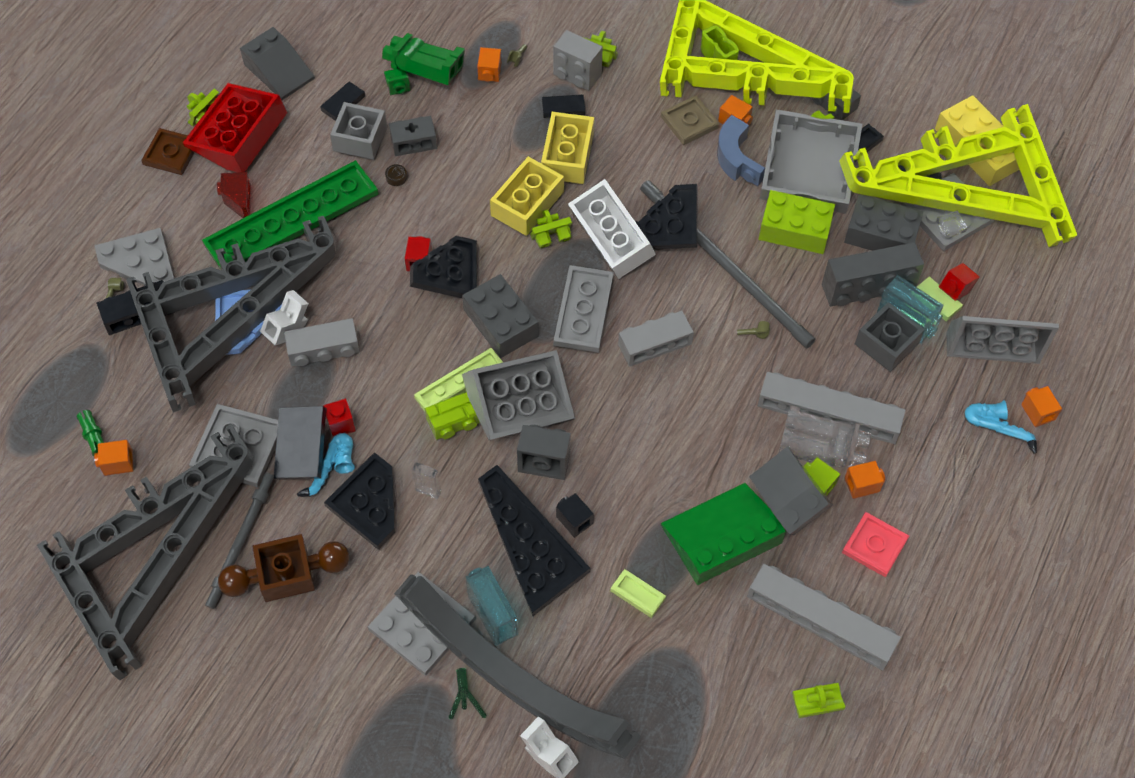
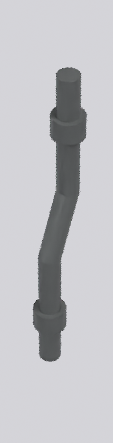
[205,473,274,609]

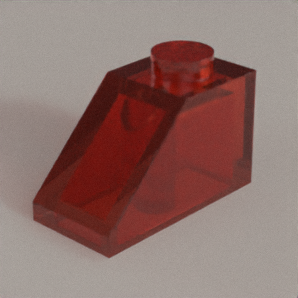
[217,172,251,218]

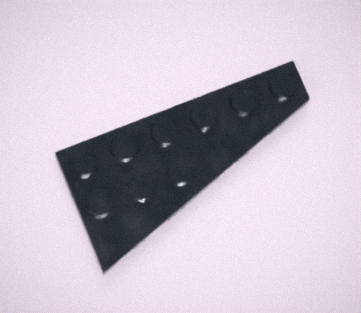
[478,465,590,617]

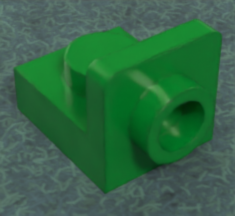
[384,68,410,95]

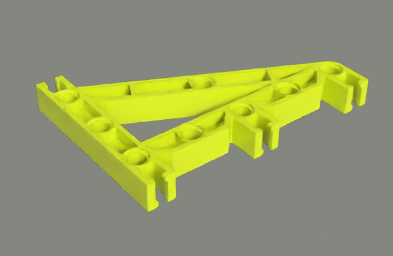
[660,0,854,113]
[839,104,1077,247]

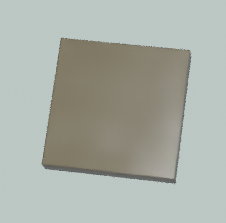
[661,96,719,145]

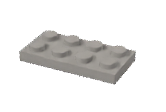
[553,265,614,353]

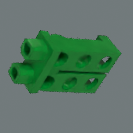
[382,33,465,85]

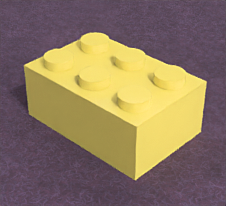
[541,112,594,184]
[490,156,564,236]

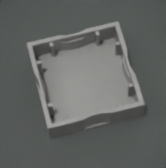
[760,109,862,214]

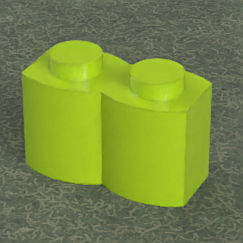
[700,25,739,60]

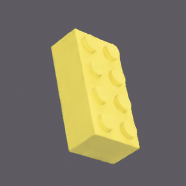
[935,95,1020,187]

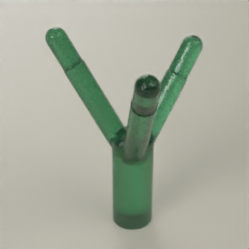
[449,668,487,719]

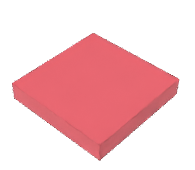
[842,512,909,577]

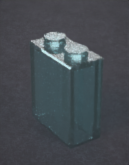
[877,275,944,344]
[466,566,518,646]

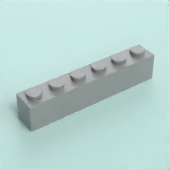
[758,372,905,444]
[747,564,901,671]

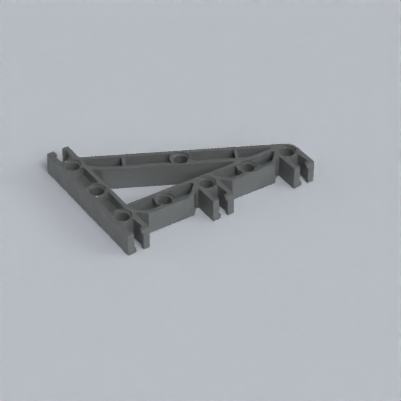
[126,216,336,412]
[37,424,253,681]

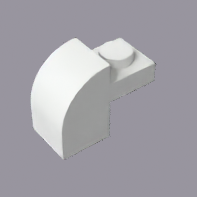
[260,290,309,345]
[520,717,579,778]

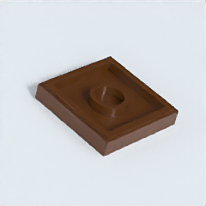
[141,128,195,175]

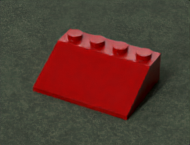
[183,83,287,174]

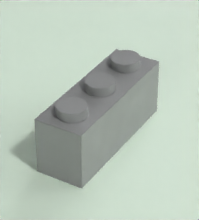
[618,311,694,367]
[284,318,360,367]

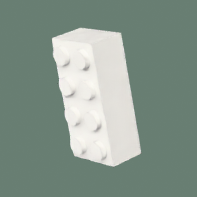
[568,179,656,279]

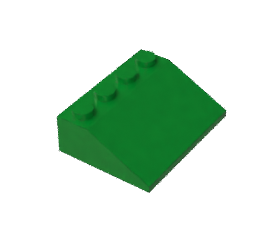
[661,483,786,585]

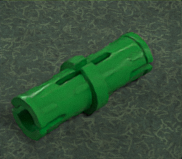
[76,410,104,456]

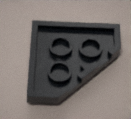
[636,184,698,249]
[410,236,477,298]
[324,452,395,550]

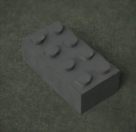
[822,242,924,307]

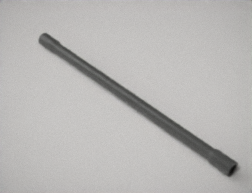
[640,180,816,349]

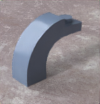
[717,115,765,186]

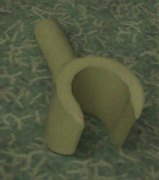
[506,44,527,67]
[106,278,124,298]
[737,321,770,339]

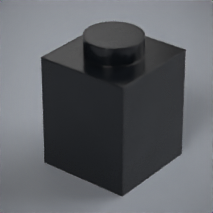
[556,493,594,538]

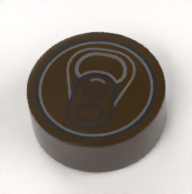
[385,164,407,186]

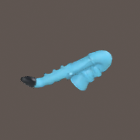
[965,400,1037,454]
[297,433,355,497]

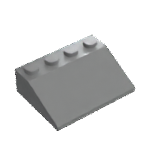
[946,316,1059,364]
[462,350,575,440]

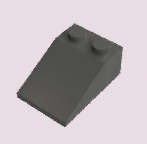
[240,27,315,100]
[749,447,833,535]

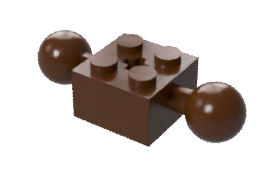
[218,534,350,602]

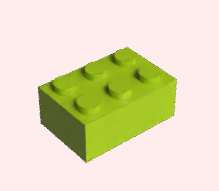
[758,190,835,254]

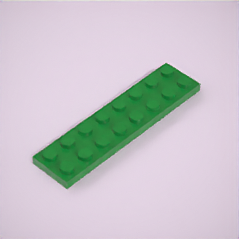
[202,160,379,270]

